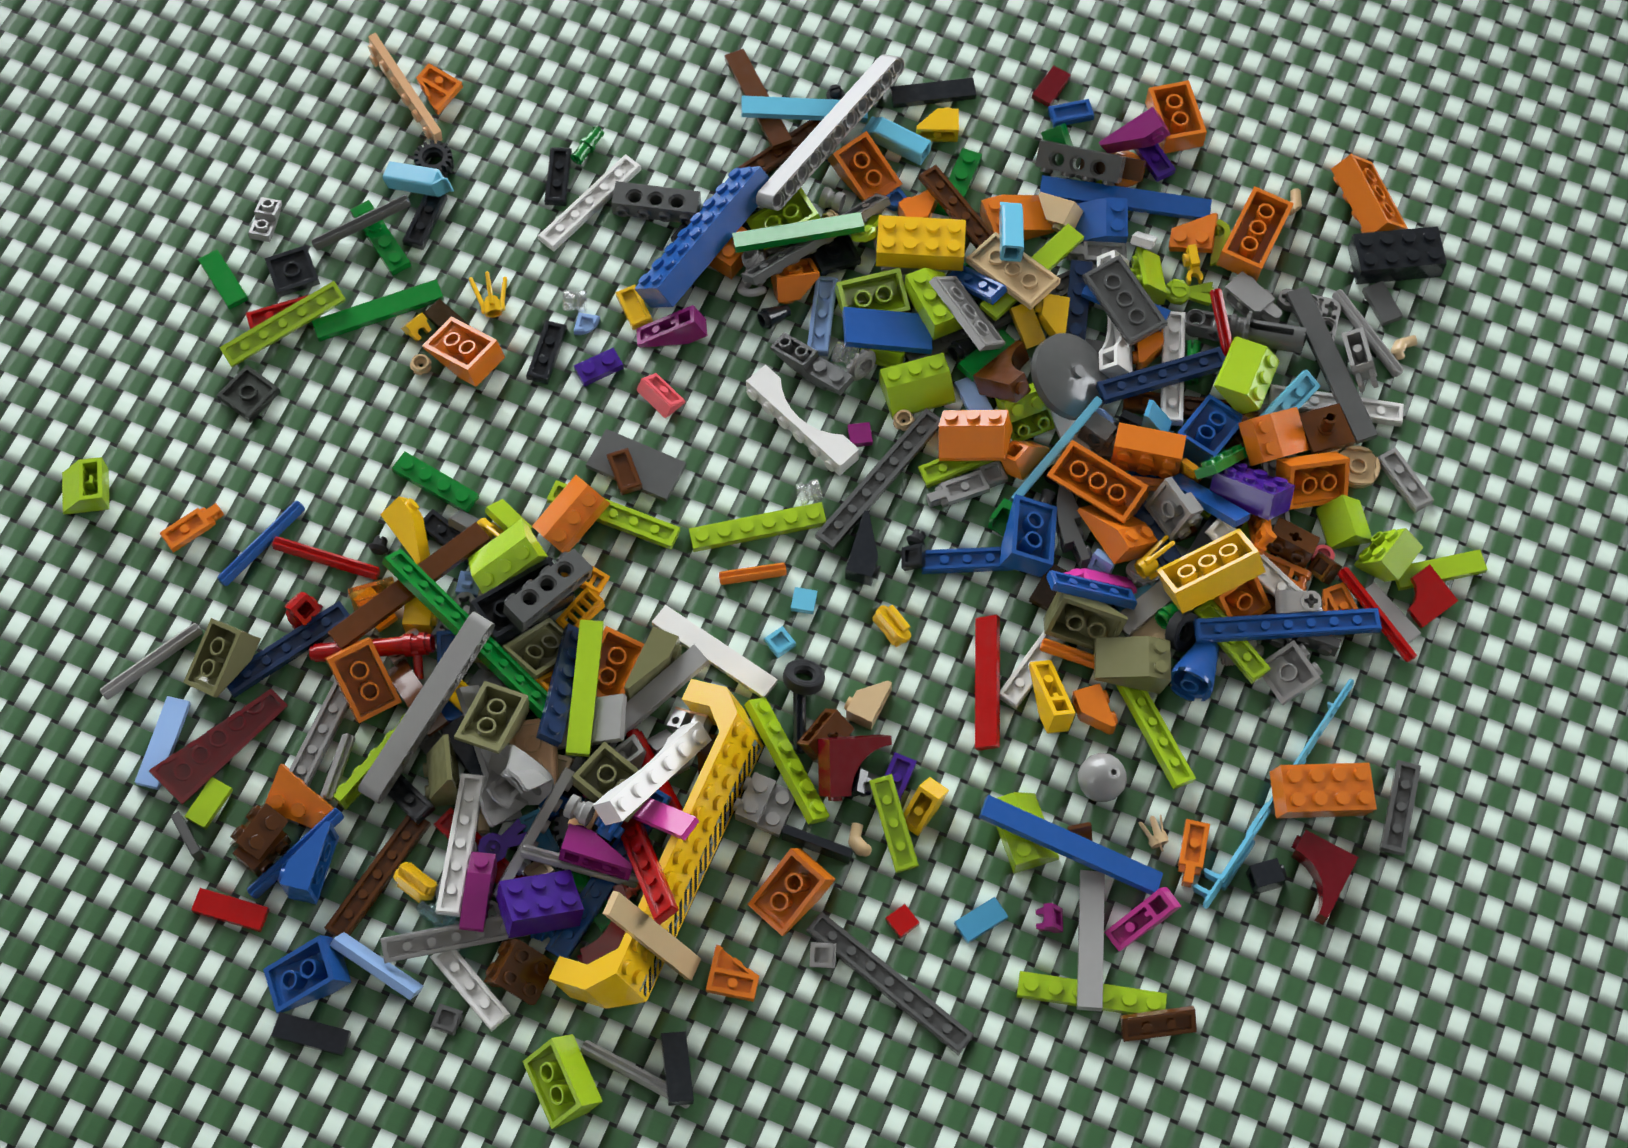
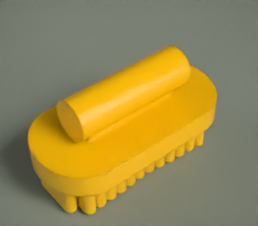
[872,605,911,647]
[393,862,438,904]

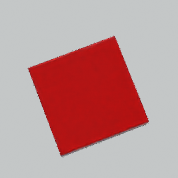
[885,904,920,939]

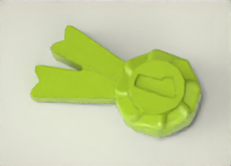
[851,215,879,243]
[1209,219,1231,267]
[1166,279,1214,306]

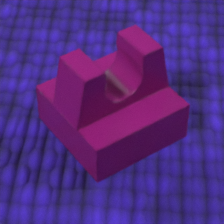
[1036,903,1063,933]

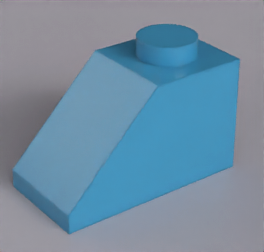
[1141,399,1174,433]

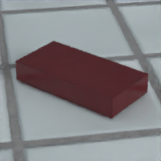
[1032,65,1071,107]

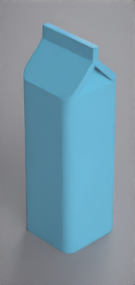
[862,116,931,166]
[383,161,454,197]
[999,202,1024,262]

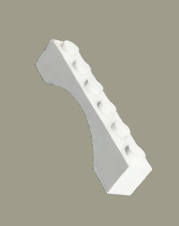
[1097,250,1133,378]
[746,365,859,476]
[593,721,711,825]

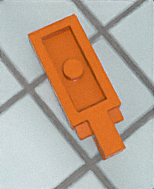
[160,503,224,553]
[1178,819,1210,888]

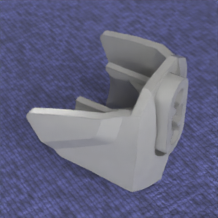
[479,744,554,827]

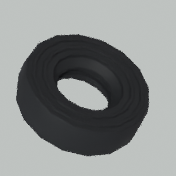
[1165,610,1199,652]
[783,659,825,695]

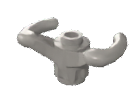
[737,246,784,297]

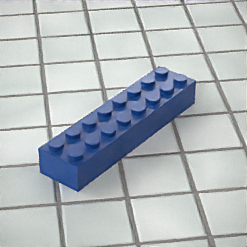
[634,166,770,308]

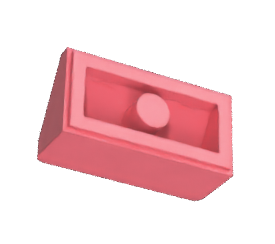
[637,373,686,418]

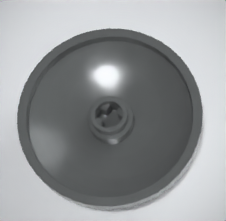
[1031,333,1108,420]

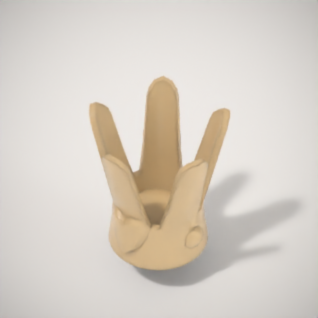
[1138,815,1169,852]

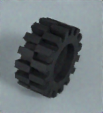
[414,140,454,178]

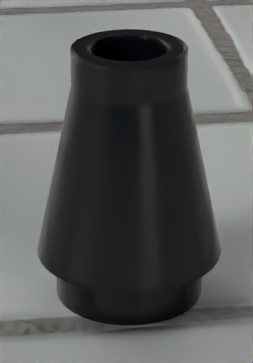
[757,304,791,329]
[948,337,977,361]

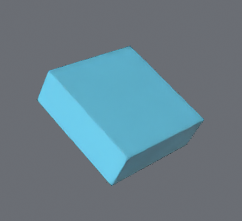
[791,587,817,615]
[764,626,796,659]

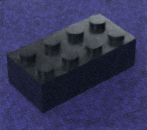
[1348,226,1447,284]
[469,558,575,645]

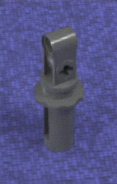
[1185,309,1306,354]

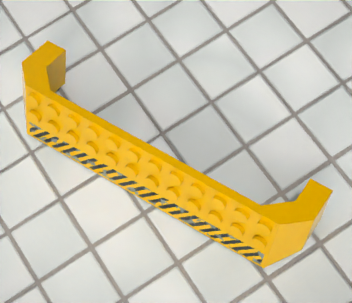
[549,679,764,1009]

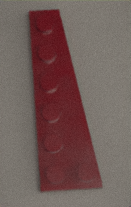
[149,689,288,805]

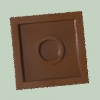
[1299,403,1355,454]

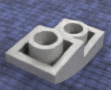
[248,197,282,242]

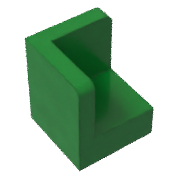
[1041,123,1073,146]
[988,498,1013,537]

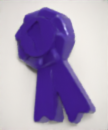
[478,819,536,862]

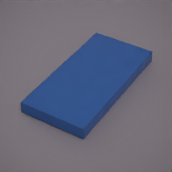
[842,307,933,354]

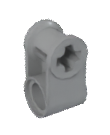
[1275,590,1322,614]

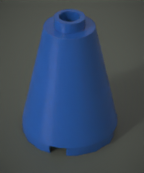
[1170,642,1219,701]

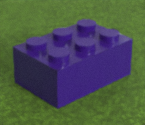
[1210,462,1295,520]
[496,870,584,938]

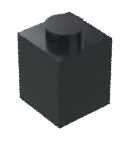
[1246,858,1287,895]

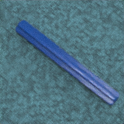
[217,501,305,586]
[247,808,344,899]

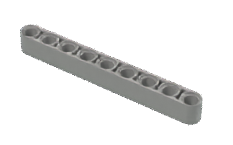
[358,612,495,804]

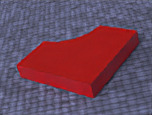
[1407,564,1458,628]

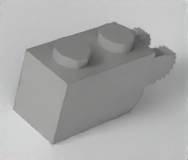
[1223,271,1282,323]
[1341,327,1379,392]

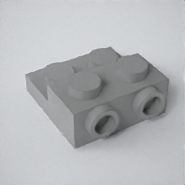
[1144,477,1204,541]
[1263,640,1323,705]
[733,772,796,838]

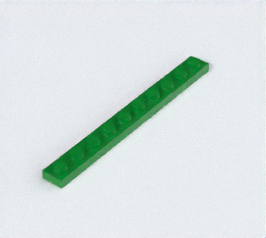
[382,549,548,720]

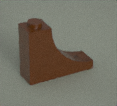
[973,340,1031,403]

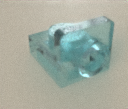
[416,901,456,928]

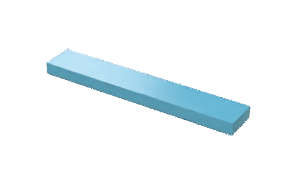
[741,96,868,122]
[1009,396,1103,502]

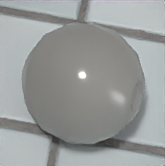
[1078,753,1127,802]

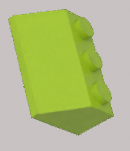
[905,267,963,340]
[834,268,911,315]
[1214,337,1280,414]
[879,353,956,419]
[468,518,548,594]
[996,792,1059,874]
[522,1034,603,1129]

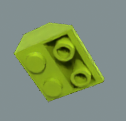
[1129,247,1167,305]
[995,383,1055,441]
[62,457,109,515]
[1354,528,1423,582]

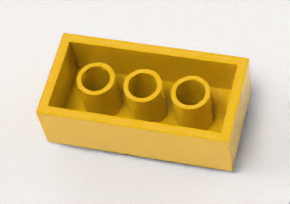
[876,215,966,271]
[1156,528,1266,614]

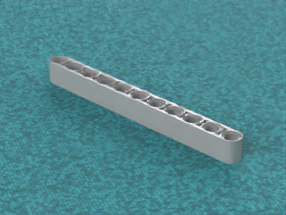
[756,54,905,211]

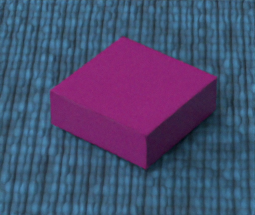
[847,422,873,447]

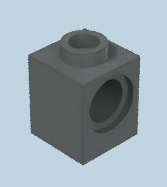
[1077,411,1117,452]

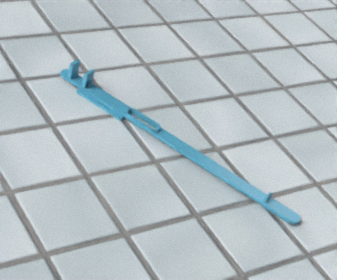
[1192,679,1354,909]

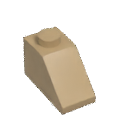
[1038,192,1084,232]
[844,681,892,730]

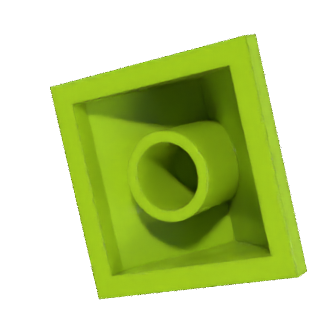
[1316,495,1372,550]

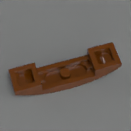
[387,659,449,737]

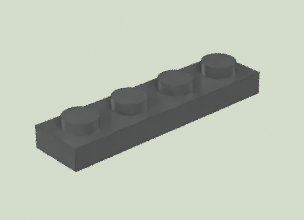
[1379,760,1421,856]

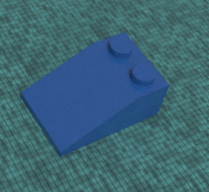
[1075,198,1128,244]
[1177,394,1243,467]
[1000,494,1057,577]
[278,821,339,905]
[263,935,352,1014]

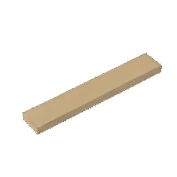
[602,891,701,981]

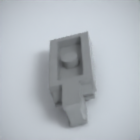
[1066,241,1127,264]
[926,470,990,508]

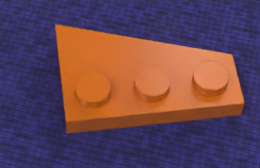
[265,764,334,828]

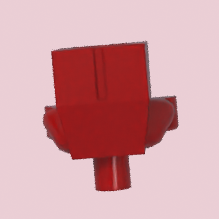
[285,592,323,629]

